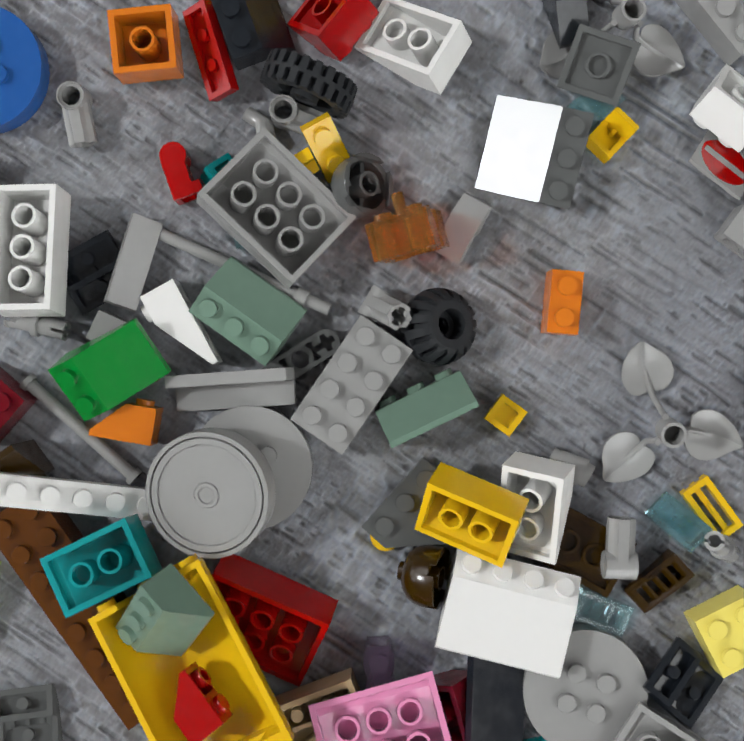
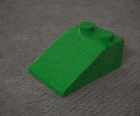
[48,318,171,421]

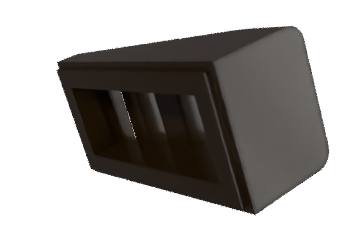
[623,549,695,613]

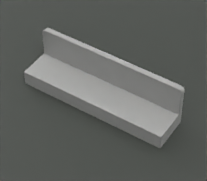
[164,367,296,412]

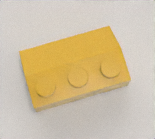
[415,462,529,568]

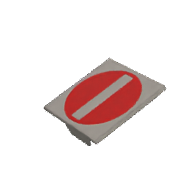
[688,129,744,200]

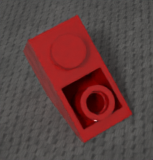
[174,662,233,741]

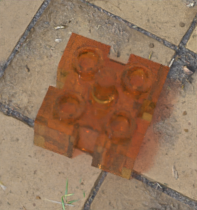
[364,191,450,264]

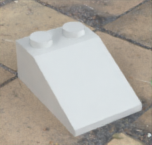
[354,0,472,95]
[500,451,575,565]

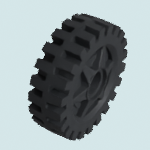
[260,49,358,119]

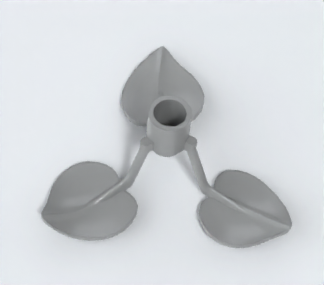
[539,0,685,80]
[602,341,743,483]

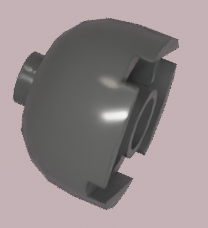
[330,152,394,218]

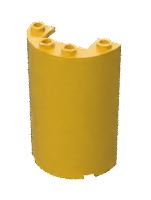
[88,553,295,741]

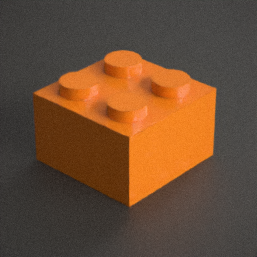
[107,4,184,84]

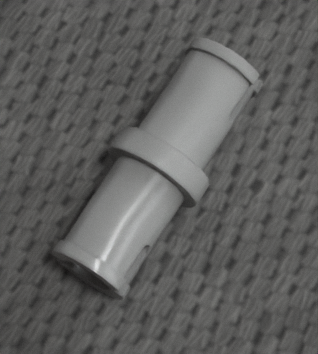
[3,317,71,341]
[704,531,740,563]

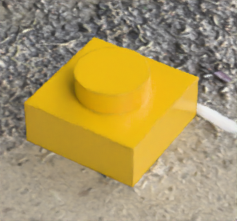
[483,393,528,437]

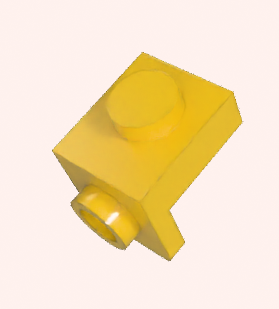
[586,107,639,164]

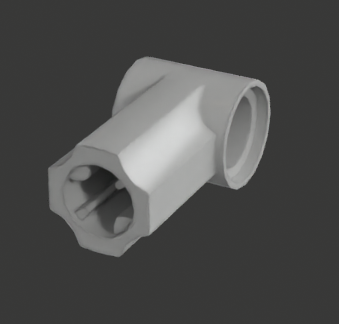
[56,81,98,148]
[269,94,332,136]
[357,285,412,331]
[600,516,639,580]

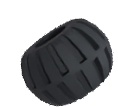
[401,288,477,365]

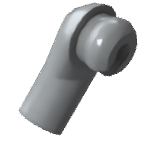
[242,106,276,138]

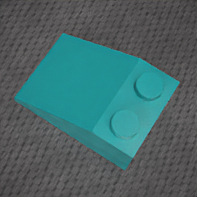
[39,514,162,618]

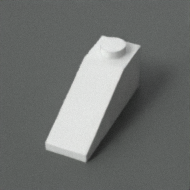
[140,279,223,365]

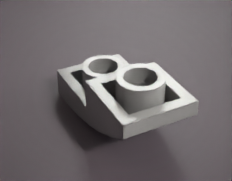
[432,192,493,264]

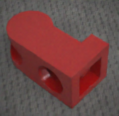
[159,141,205,205]

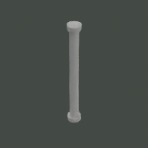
[19,374,143,485]

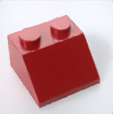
[287,0,379,62]

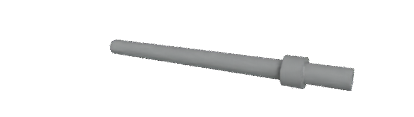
[159,229,332,315]

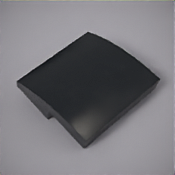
[67,230,120,315]
[642,637,724,729]

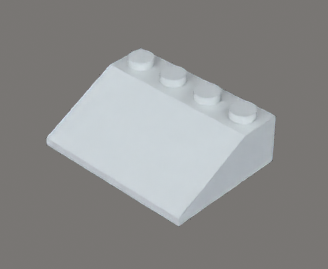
[435,548,581,679]

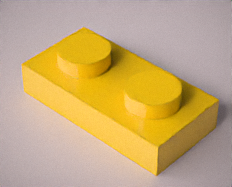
[300,112,350,183]

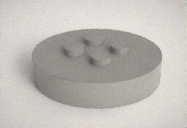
[202,406,314,529]
[145,427,276,559]
[523,623,648,741]

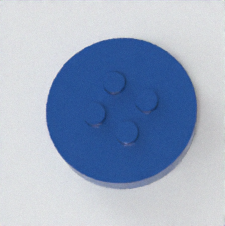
[0,7,50,134]

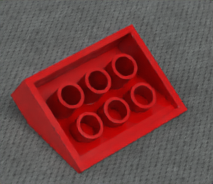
[212,554,339,687]

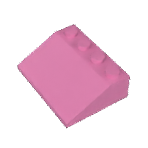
[308,671,451,741]

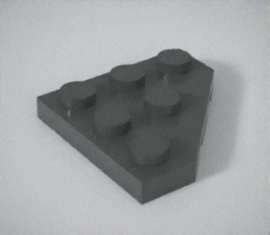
[362,457,446,548]

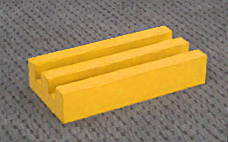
[679,474,744,536]

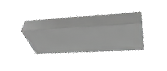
[103,213,163,312]

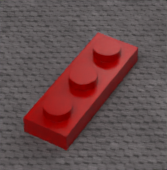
[182,0,239,102]

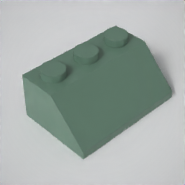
[188,256,308,366]
[375,368,479,448]
[115,563,215,656]

